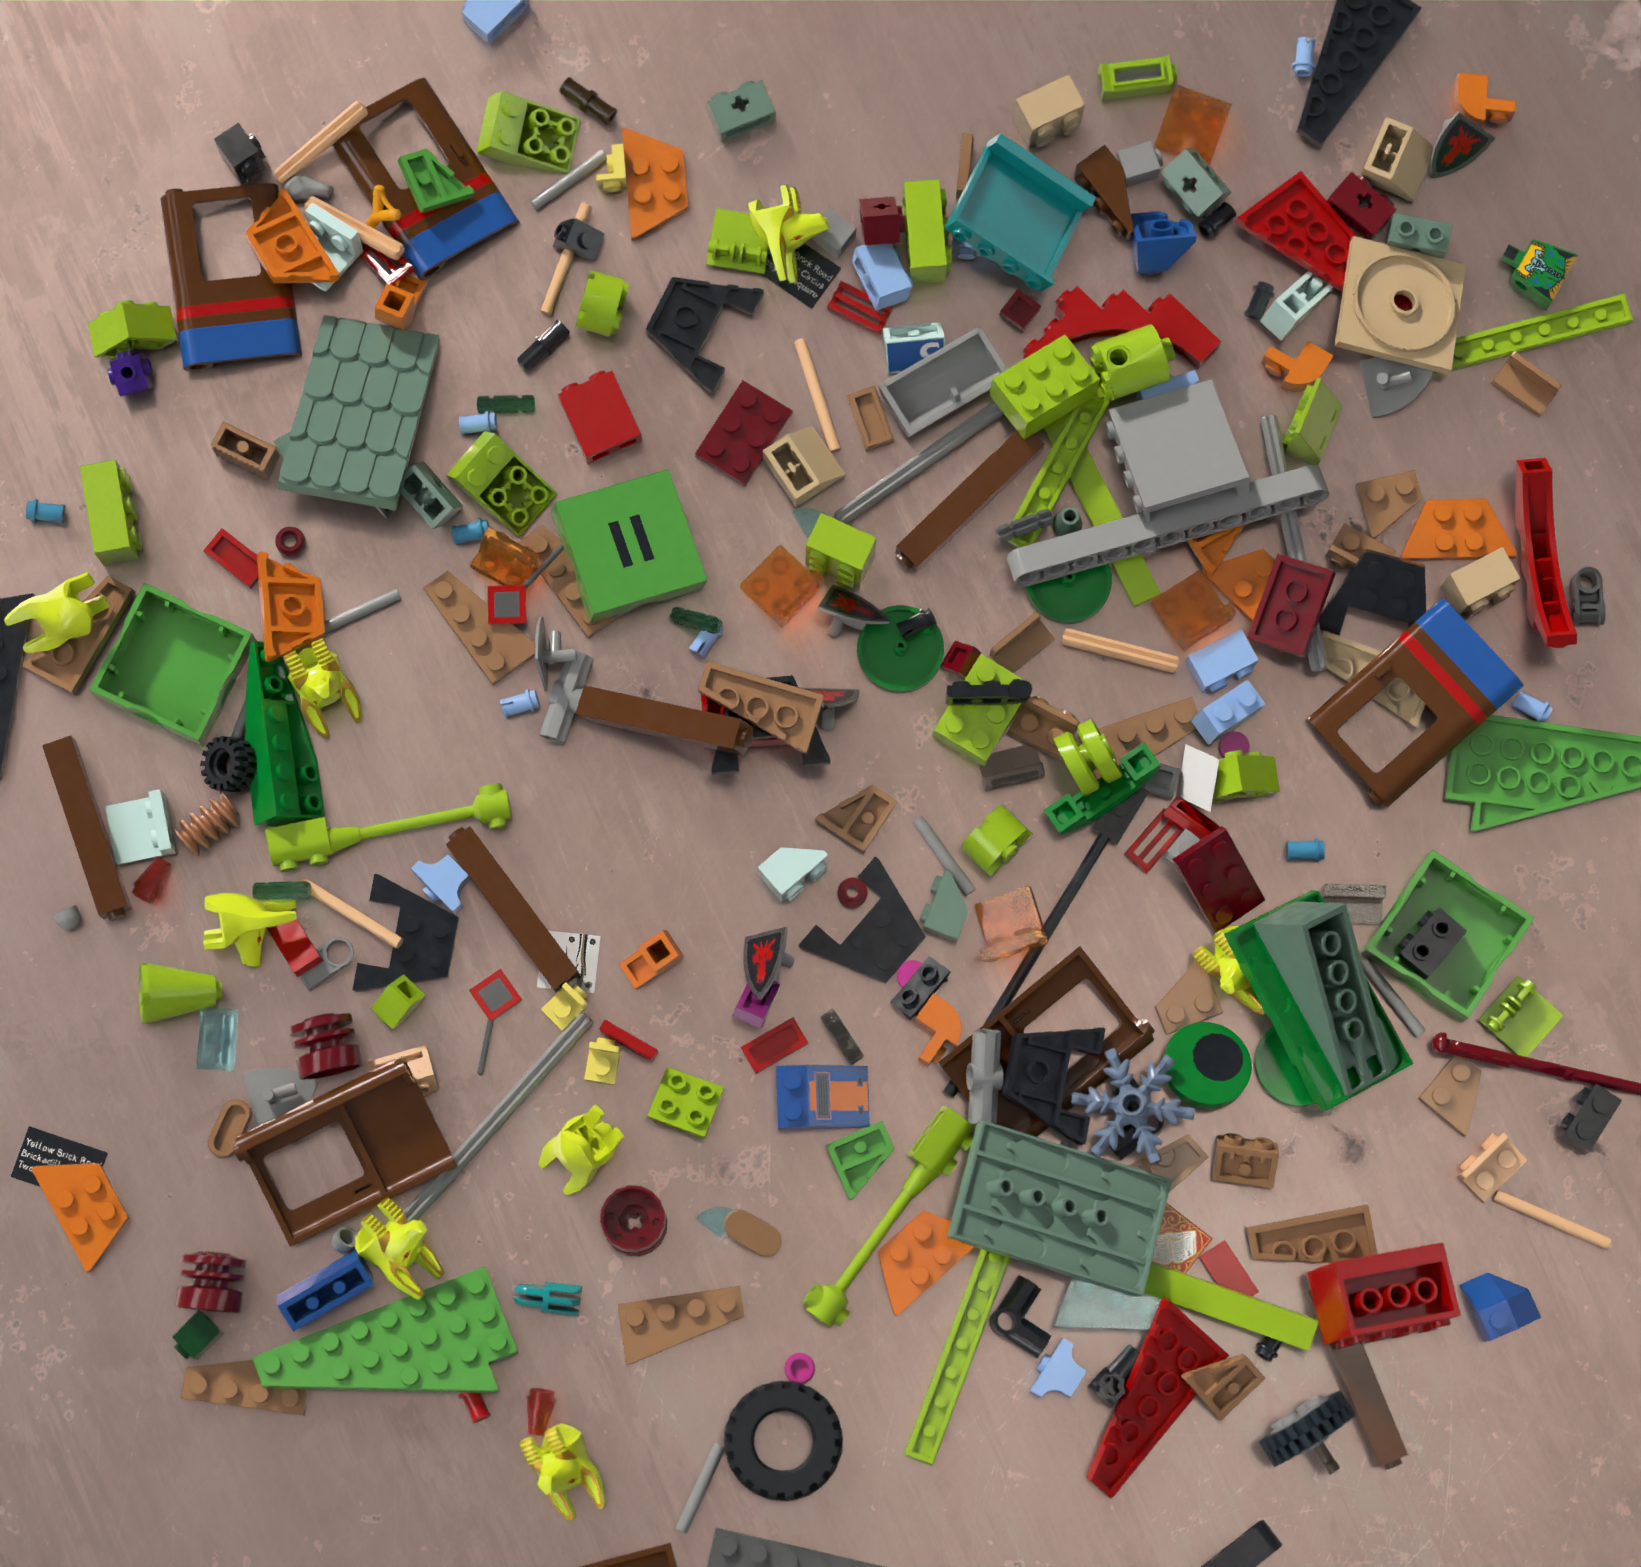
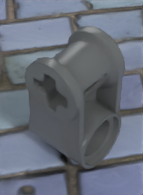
[1570,566,1605,626]

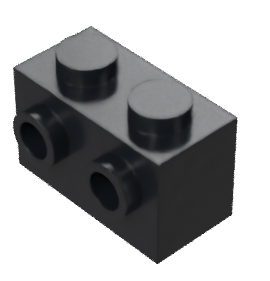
[214,122,266,185]
[1397,907,1467,980]
[1557,1084,1622,1154]

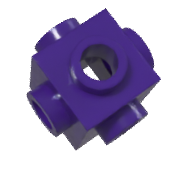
[107,349,153,396]

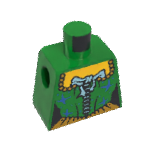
[1500,239,1578,310]

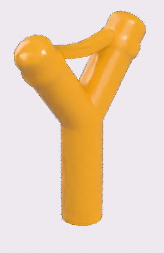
[364,185,401,229]

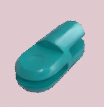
[513,1282,582,1317]

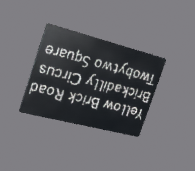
[761,243,841,309]
[11,1126,108,1187]

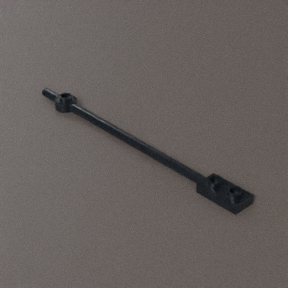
[943,788,1149,1098]

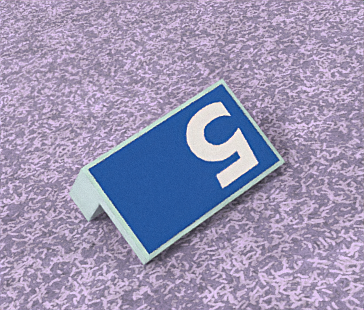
[883,322,945,373]

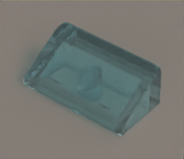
[196,1008,239,1071]

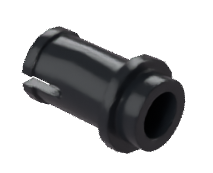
[1198,202,1236,238]
[1244,281,1275,321]
[896,608,937,641]
[1255,1336,1283,1362]

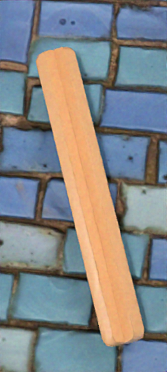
[274,101,368,184]
[304,197,405,260]
[1062,628,1179,673]

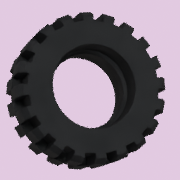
[724,1381,843,1501]

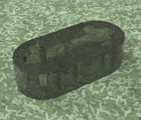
[820,1008,864,1065]

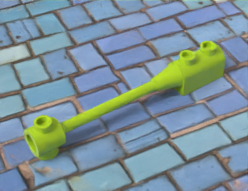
[265,783,512,872]
[802,1106,974,1328]

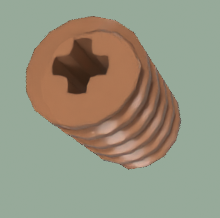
[172,791,239,856]

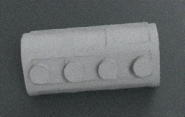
[879,327,1007,437]

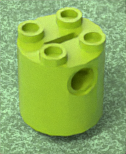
[1090,324,1176,401]

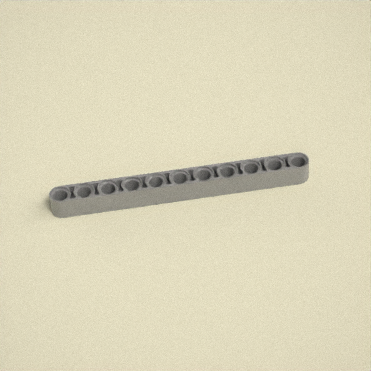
[1007,465,1330,587]

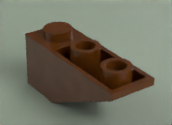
[1074,145,1134,242]

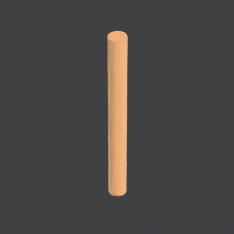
[540,203,592,316]
[794,338,841,453]
[298,877,403,949]
[1493,1190,1611,1250]

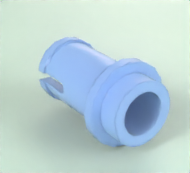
[1292,37,1316,77]
[459,411,497,435]
[689,618,724,658]
[500,689,540,718]
[1512,690,1553,722]

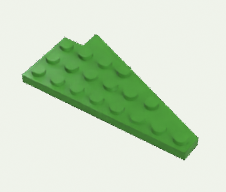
[1444,715,1641,832]
[252,1267,518,1393]

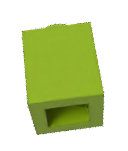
[370,975,426,1029]

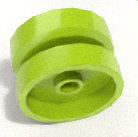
[1054,718,1123,796]

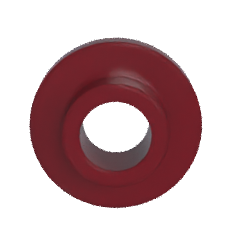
[275,527,306,557]
[837,877,868,908]

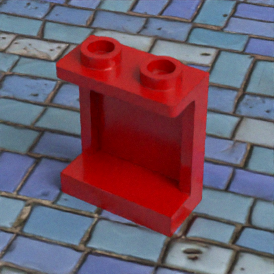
[558,371,642,465]

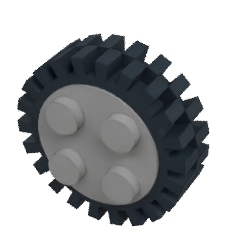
[1259,1390,1356,1474]

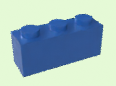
[277,1249,374,1332]

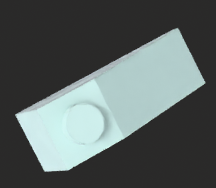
[1260,271,1335,341]

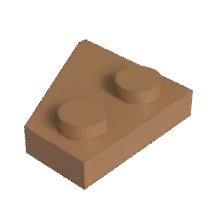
[1356,470,1422,539]
[815,785,897,853]
[1155,960,1223,1035]
[1418,1055,1482,1137]
[1181,1354,1265,1421]

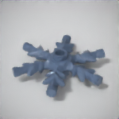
[1071,1048,1195,1165]

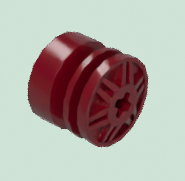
[288,1013,363,1080]
[600,1185,668,1257]
[175,1251,246,1313]

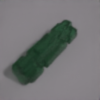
[477,395,535,413]
[669,607,722,634]
[252,881,311,900]

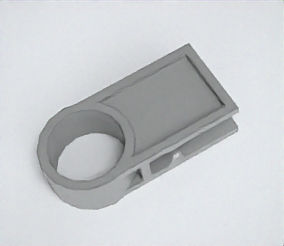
[299,937,355,991]

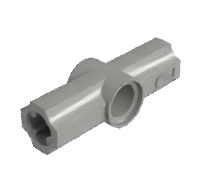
[540,651,593,744]
[966,1029,1003,1124]

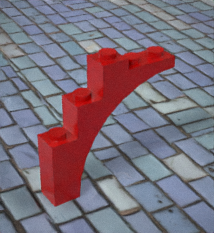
[1023,286,1221,369]
[1515,457,1577,648]

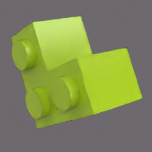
[88,300,177,358]
[1212,750,1280,804]

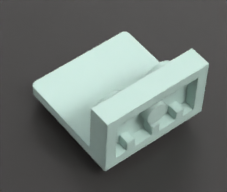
[305,203,363,291]
[106,789,176,865]

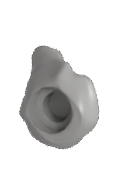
[284,174,334,204]

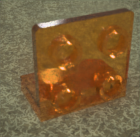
[1155,85,1232,165]
[740,545,824,628]
[1151,570,1237,651]
[975,886,1049,962]

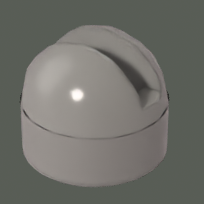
[53,905,80,930]
[332,1226,357,1254]

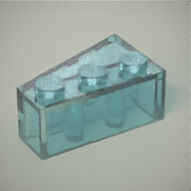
[1053,1277,1162,1331]

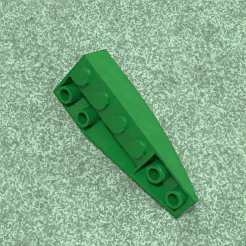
[245,641,325,827]

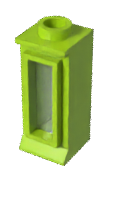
[1097,55,1178,101]

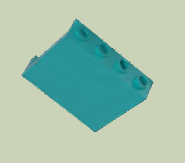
[945,133,1096,292]

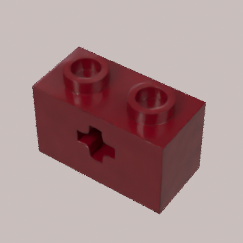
[1327,172,1397,241]
[859,196,905,246]

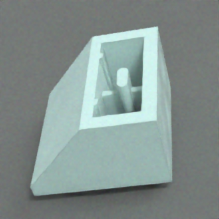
[758,847,828,903]

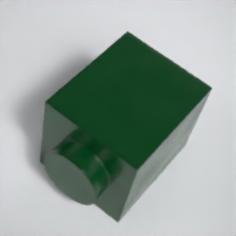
[172,1310,224,1360]

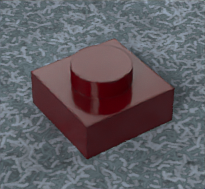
[999,289,1041,332]
[940,640,981,678]

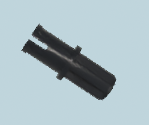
[517,319,570,371]

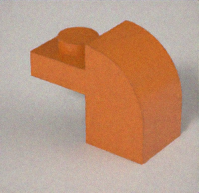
[1453,72,1516,127]
[375,274,426,331]
[1261,341,1334,392]
[619,930,684,989]
[915,993,962,1066]

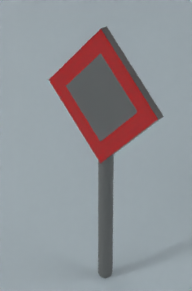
[488,545,564,624]
[469,968,522,1076]

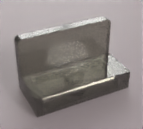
[979,745,1045,792]
[1321,884,1386,925]

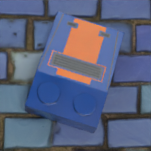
[776,1065,870,1130]

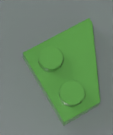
[397,149,475,213]
[826,1121,894,1200]

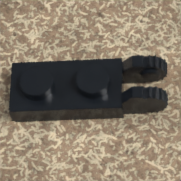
[945,679,1032,706]

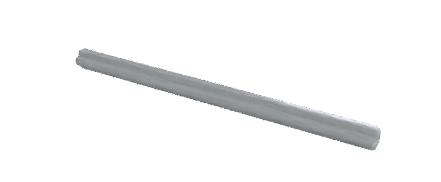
[834,401,1004,524]
[1261,415,1327,672]
[403,1012,593,1222]

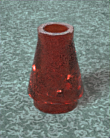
[132,856,171,904]
[526,1388,556,1435]

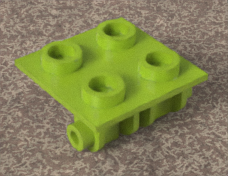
[706,208,769,274]
[1478,975,1564,1057]
[647,1067,724,1138]

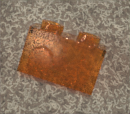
[470,527,541,585]

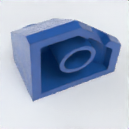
[1131,211,1196,274]
[1459,1273,1541,1342]

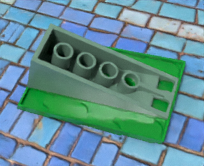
[1224,890,1413,1111]

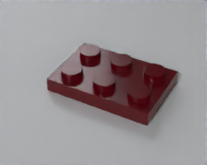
[695,380,793,487]
[1247,553,1336,658]
[1172,826,1265,933]

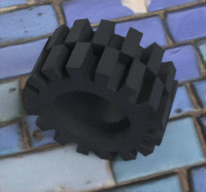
[200,736,257,792]

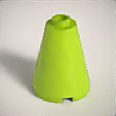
[139,962,222,1023]

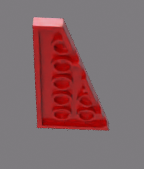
[1234,171,1412,311]
[1086,1296,1229,1499]

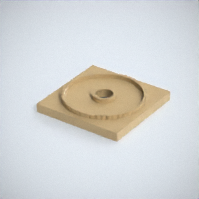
[1335,236,1466,375]

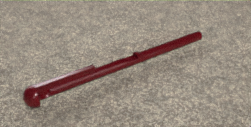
[1431,1032,1641,1096]

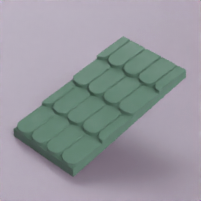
[278,315,440,511]
[947,1120,1172,1297]

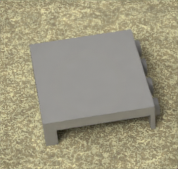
[1105,379,1250,523]

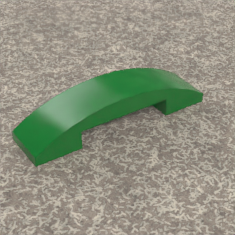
[1044,742,1162,835]

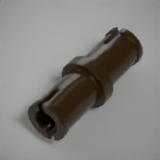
[560,77,617,125]

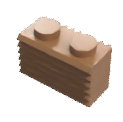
[211,421,280,480]

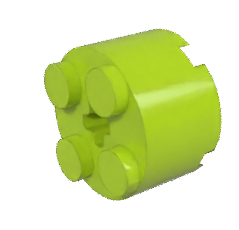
[575,270,630,337]
[961,805,1033,877]

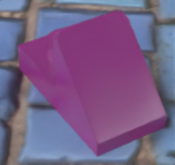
[732,983,780,1028]

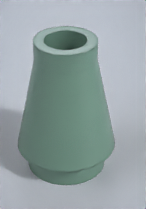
[1053,507,1083,536]

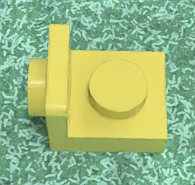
[596,144,627,192]
[541,982,588,1032]
[584,1038,621,1085]

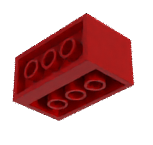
[1307,1242,1461,1349]

